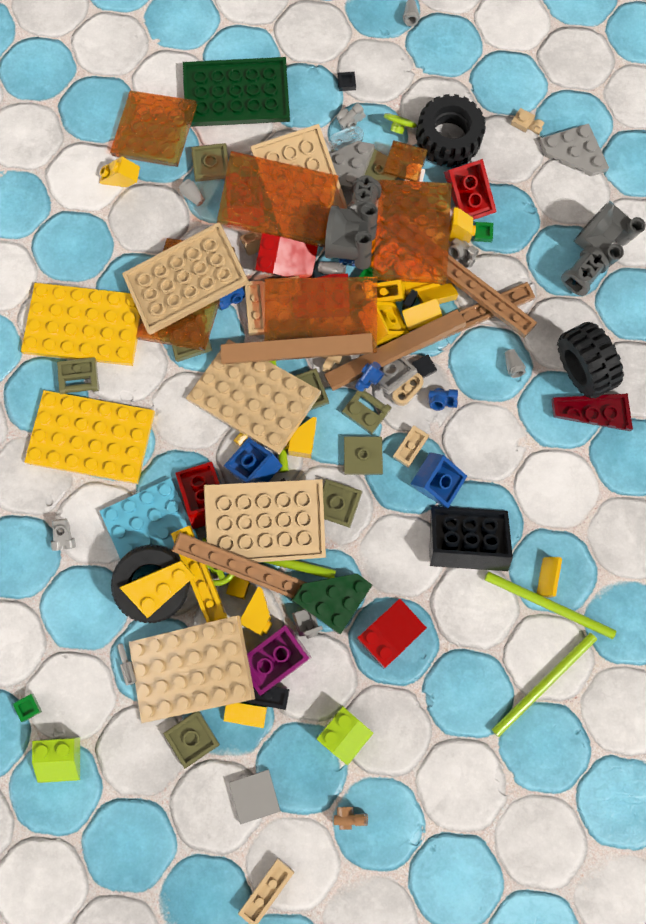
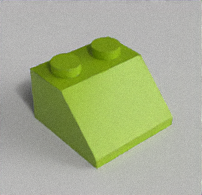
[316,706,373,765]
[32,737,80,783]

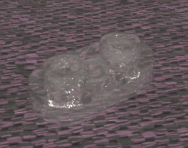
[330,126,364,151]

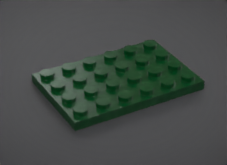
[183,57,290,127]

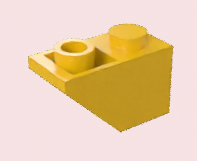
[99,156,140,187]

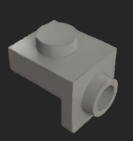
[292,610,323,639]

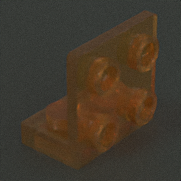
[383,140,428,182]

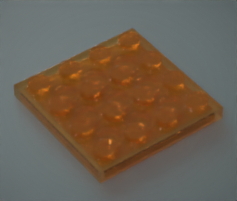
[110,90,197,167]

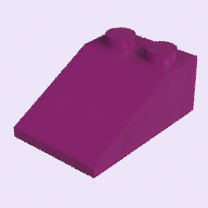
[247,625,312,696]

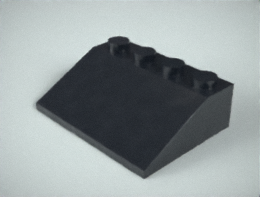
[429,506,513,571]

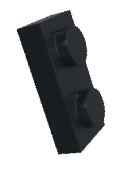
[246,686,290,710]

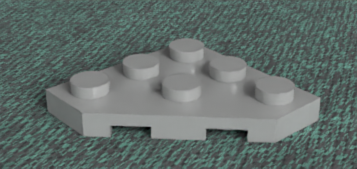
[539,124,609,176]
[330,141,375,191]

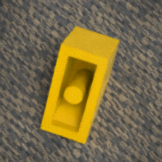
[448,207,476,243]
[364,280,406,304]
[285,417,317,459]

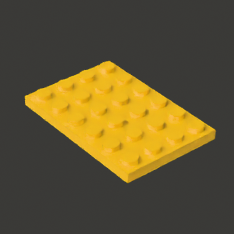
[21,283,141,366]
[24,390,155,484]

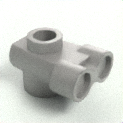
[337,103,366,132]
[448,238,479,268]
[51,518,76,551]

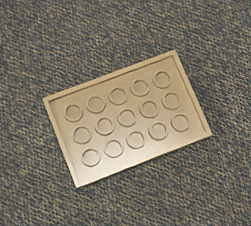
[250,124,347,244]
[122,222,250,335]
[186,339,321,455]
[204,479,326,562]
[129,616,255,723]

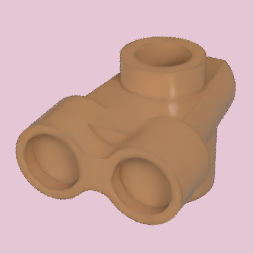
[334,807,368,830]

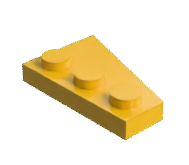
[120,561,195,618]

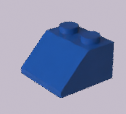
[224,438,283,483]
[410,452,467,508]

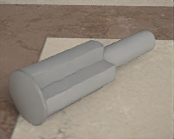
[117,643,136,685]

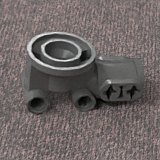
[325,175,382,269]
[561,200,646,296]

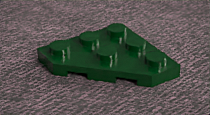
[291,573,372,634]

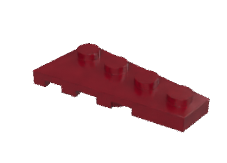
[552,393,633,431]

